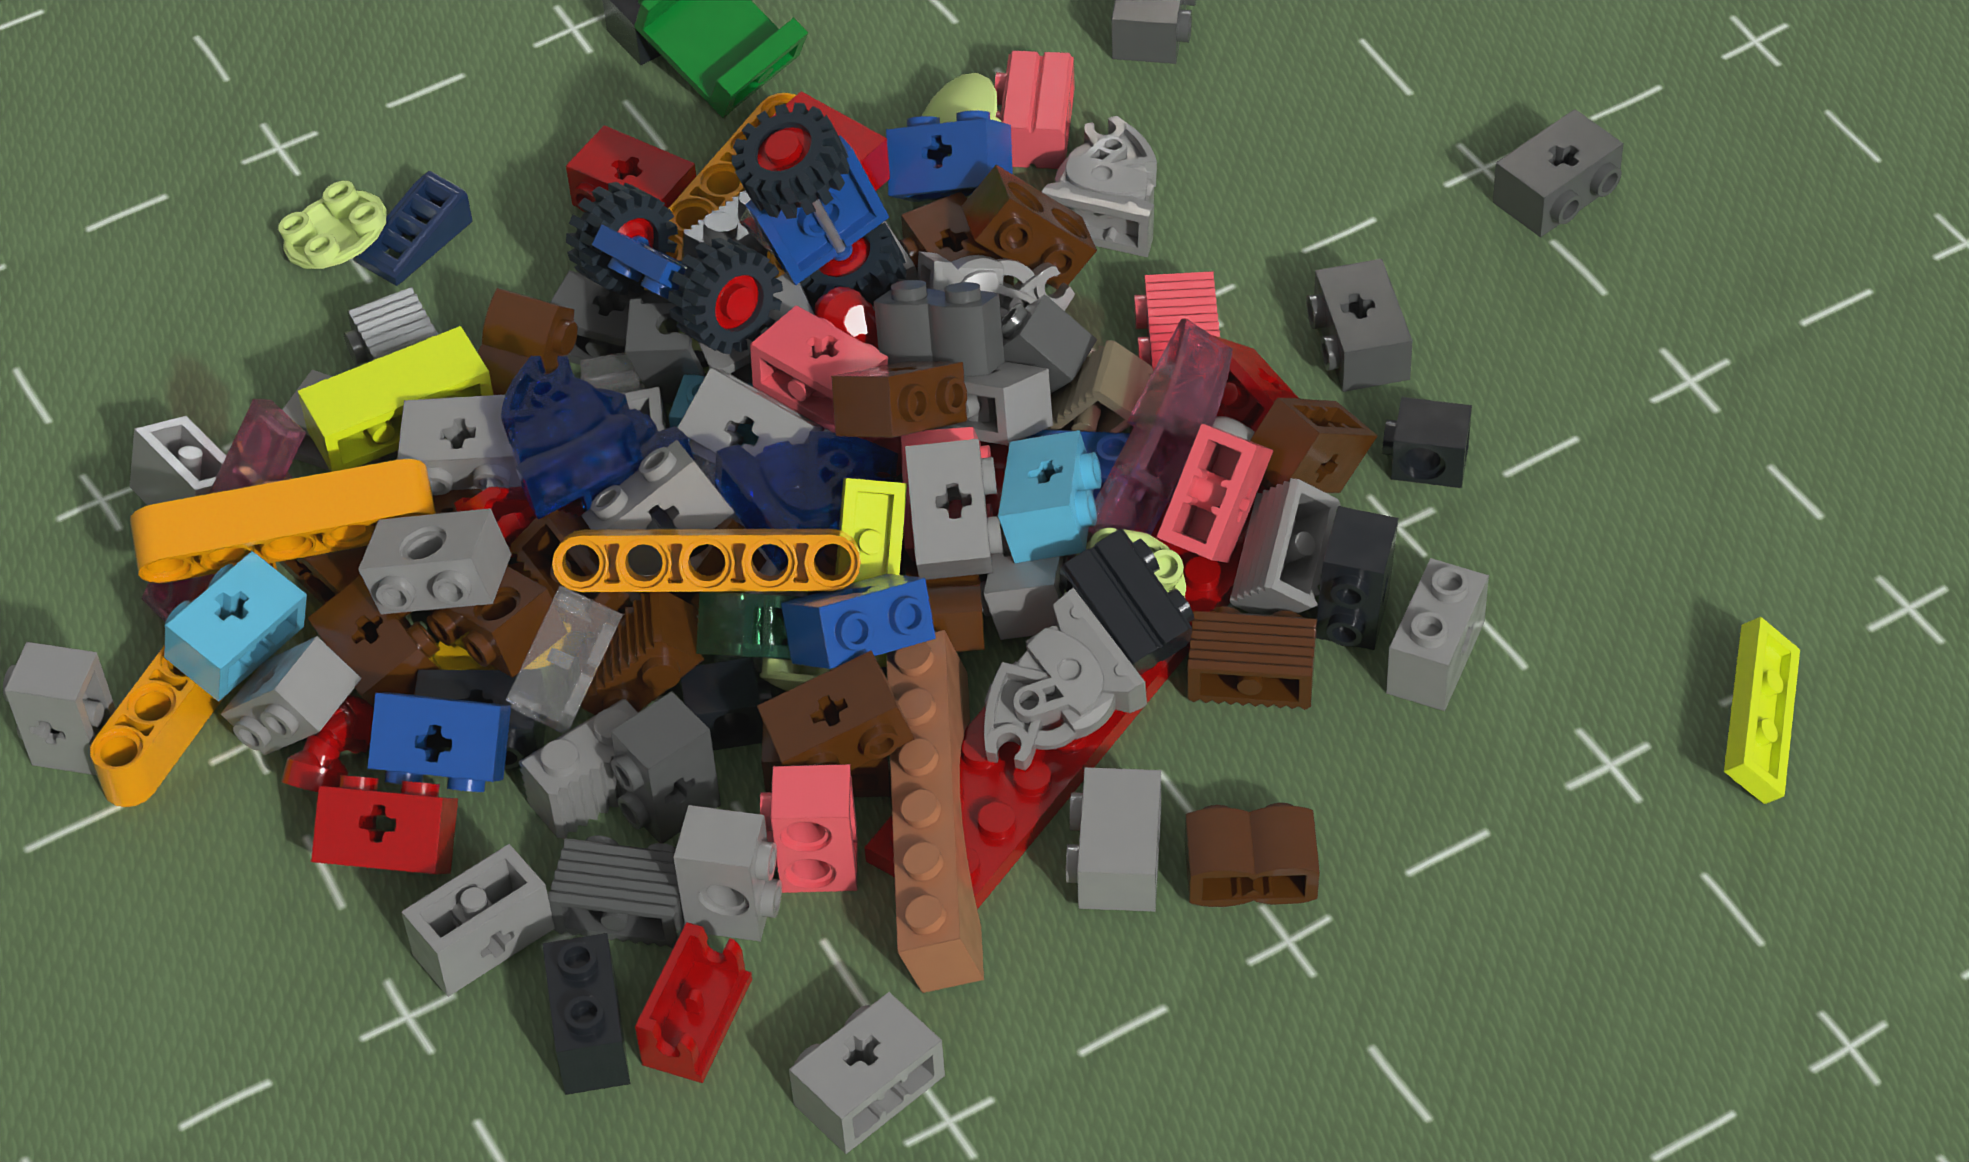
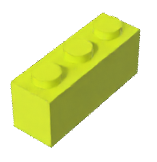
[298,326,493,472]

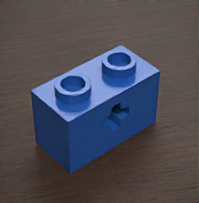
[886,110,1013,202]
[781,574,936,669]
[368,692,511,792]

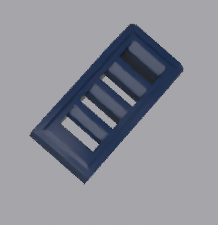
[355,171,473,286]

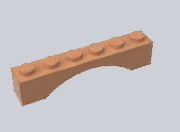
[886,630,984,993]

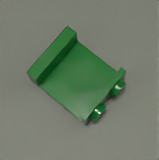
[634,0,809,118]

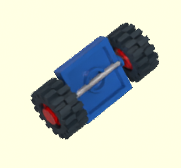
[732,103,907,307]
[566,182,783,354]

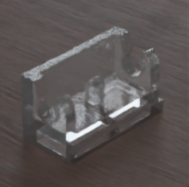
[506,586,623,734]

